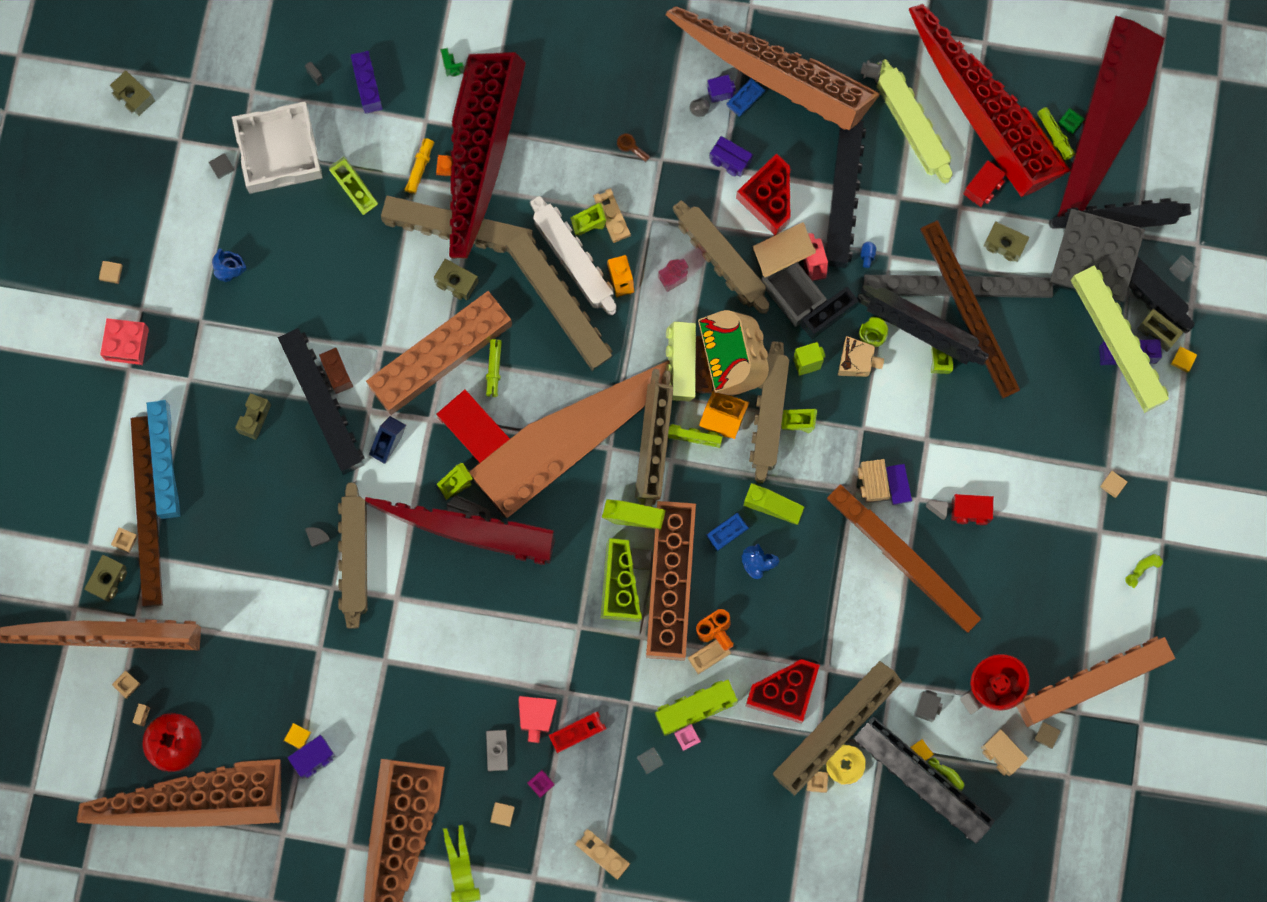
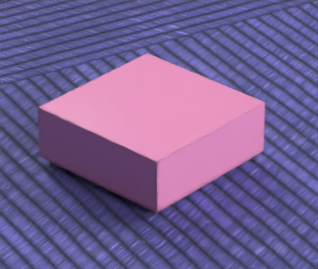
[674,724,701,751]

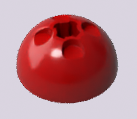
[971,655,1030,711]
[142,713,202,772]

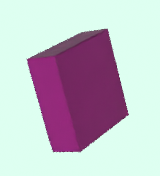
[527,770,555,798]

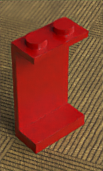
[436,389,510,463]

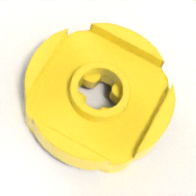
[826,745,866,785]

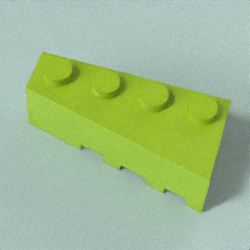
[601,538,642,622]
[655,679,738,736]

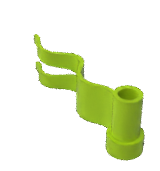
[443,825,481,902]

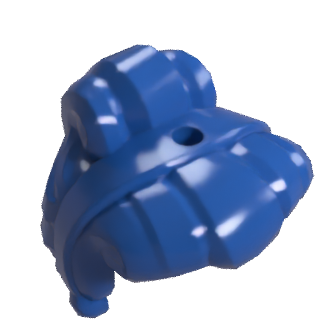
[212,248,247,282]
[741,544,780,579]

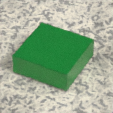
[1058,108,1084,135]

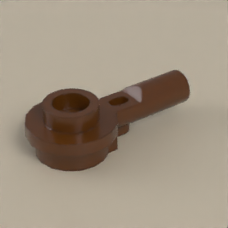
[617,133,650,162]

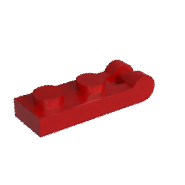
[549,711,607,754]

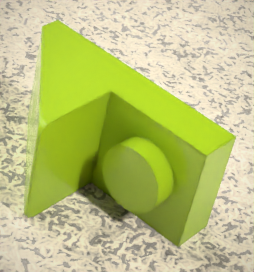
[570,203,606,235]
[930,346,953,374]
[781,409,817,433]
[437,463,473,500]

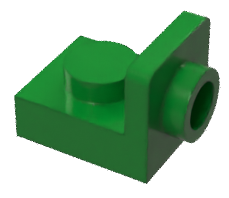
[440,48,464,77]

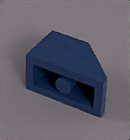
[369,416,406,464]

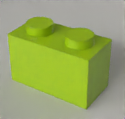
[793,342,825,376]

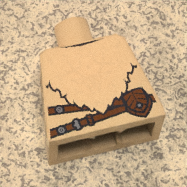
[838,336,884,377]

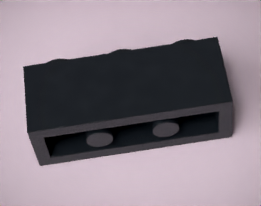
[801,287,859,340]

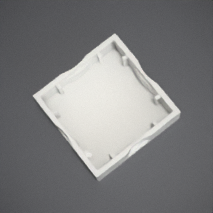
[232,102,323,194]

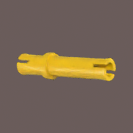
[405,138,434,194]

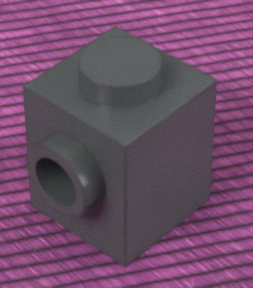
[913,690,943,722]

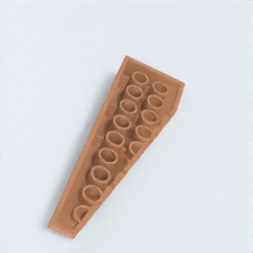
[364,759,445,902]

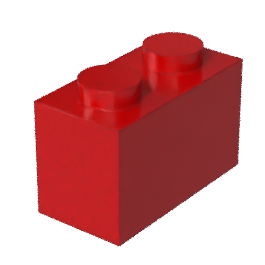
[963,161,1006,207]
[952,494,994,525]

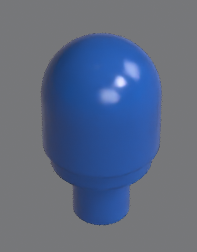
[861,242,876,268]

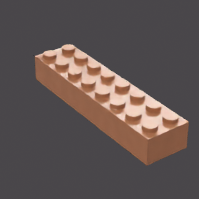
[366,291,512,415]
[646,501,696,661]
[1017,637,1175,727]

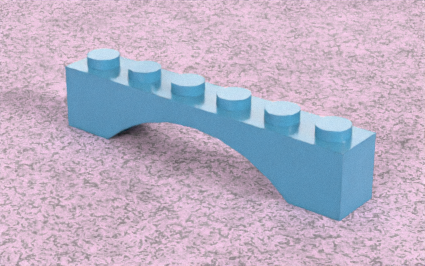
[146,400,181,519]

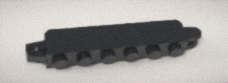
[1049,198,1191,232]
[1128,256,1194,333]
[857,285,989,366]

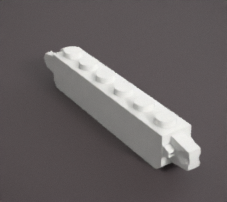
[530,196,616,315]

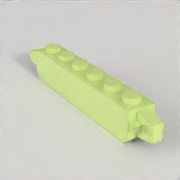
[877,60,953,184]

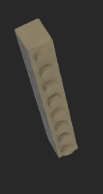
[381,196,533,253]
[505,231,613,371]
[773,661,902,796]

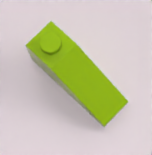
[329,156,378,215]
[743,483,804,525]
[602,499,665,529]

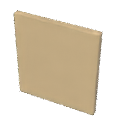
[753,222,816,277]

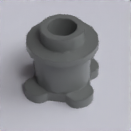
[861,60,882,82]

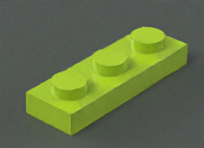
[668,424,722,448]

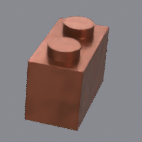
[319,348,353,394]

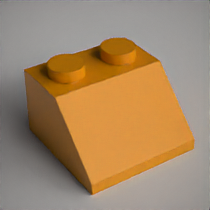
[699,390,749,439]

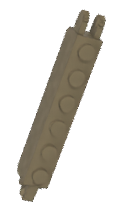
[673,200,769,314]
[749,341,789,484]
[635,369,673,507]
[338,482,368,629]

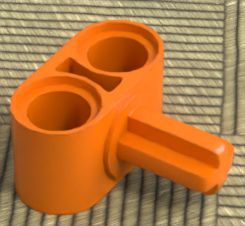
[696,609,734,651]

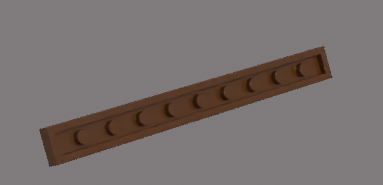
[920,220,1020,399]
[130,416,163,607]

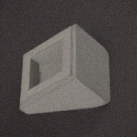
[926,500,948,520]
[960,690,983,714]

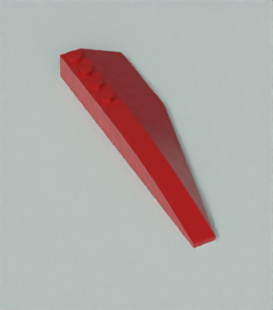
[909,4,1070,197]

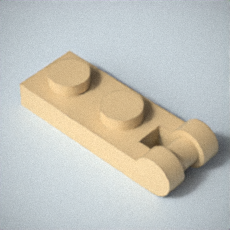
[593,188,631,243]
[575,829,630,880]

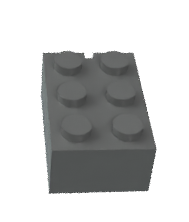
[761,262,827,328]

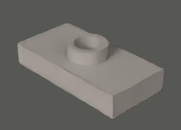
[486,730,508,771]

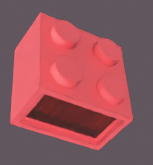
[100,318,149,365]

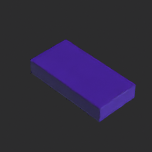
[886,464,912,505]

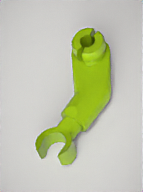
[1125,554,1163,589]
[928,758,964,791]

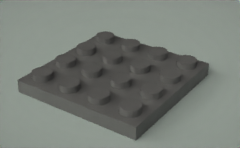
[1050,209,1145,303]

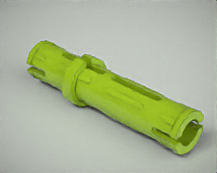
[1037,107,1075,160]
[486,339,502,397]

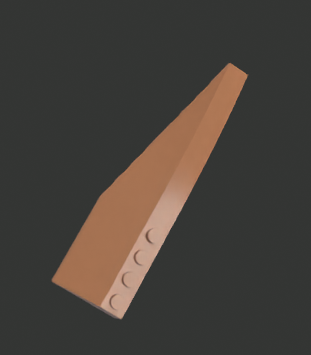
[666,6,880,130]
[469,360,669,518]
[0,619,201,650]

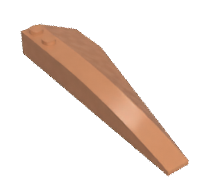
[77,760,281,827]

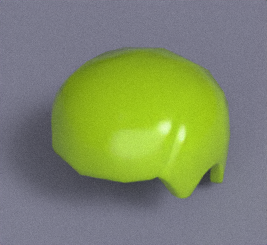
[859,317,888,347]

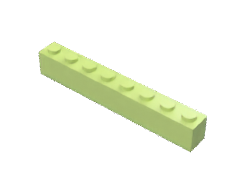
[1071,266,1169,413]

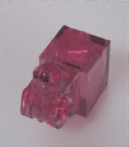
[658,258,689,292]

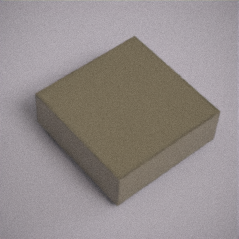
[1034,722,1061,749]

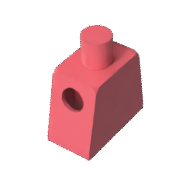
[803,233,828,281]
[519,696,557,743]

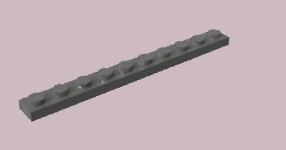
[864,275,1053,298]

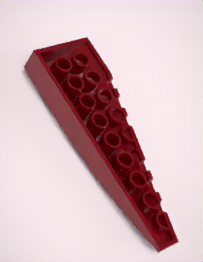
[365,497,555,565]

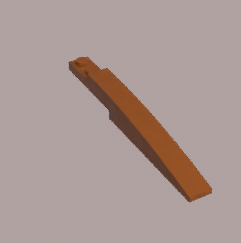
[827,484,981,633]

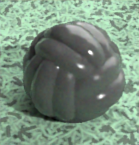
[690,98,709,117]

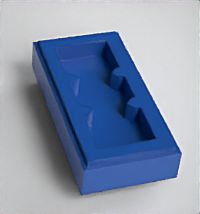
[726,78,765,117]
[706,513,749,551]

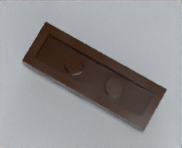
[695,336,712,393]

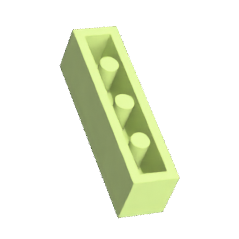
[666,322,696,402]

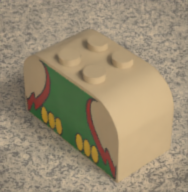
[698,310,769,396]

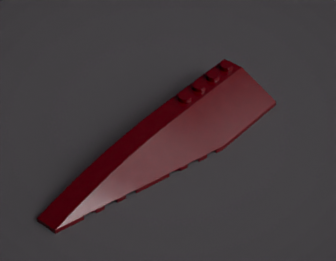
[1057,15,1165,217]
[449,52,526,258]

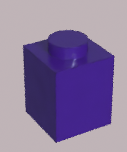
[706,75,736,103]

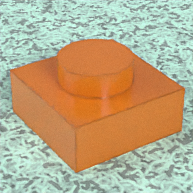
[436,155,453,176]

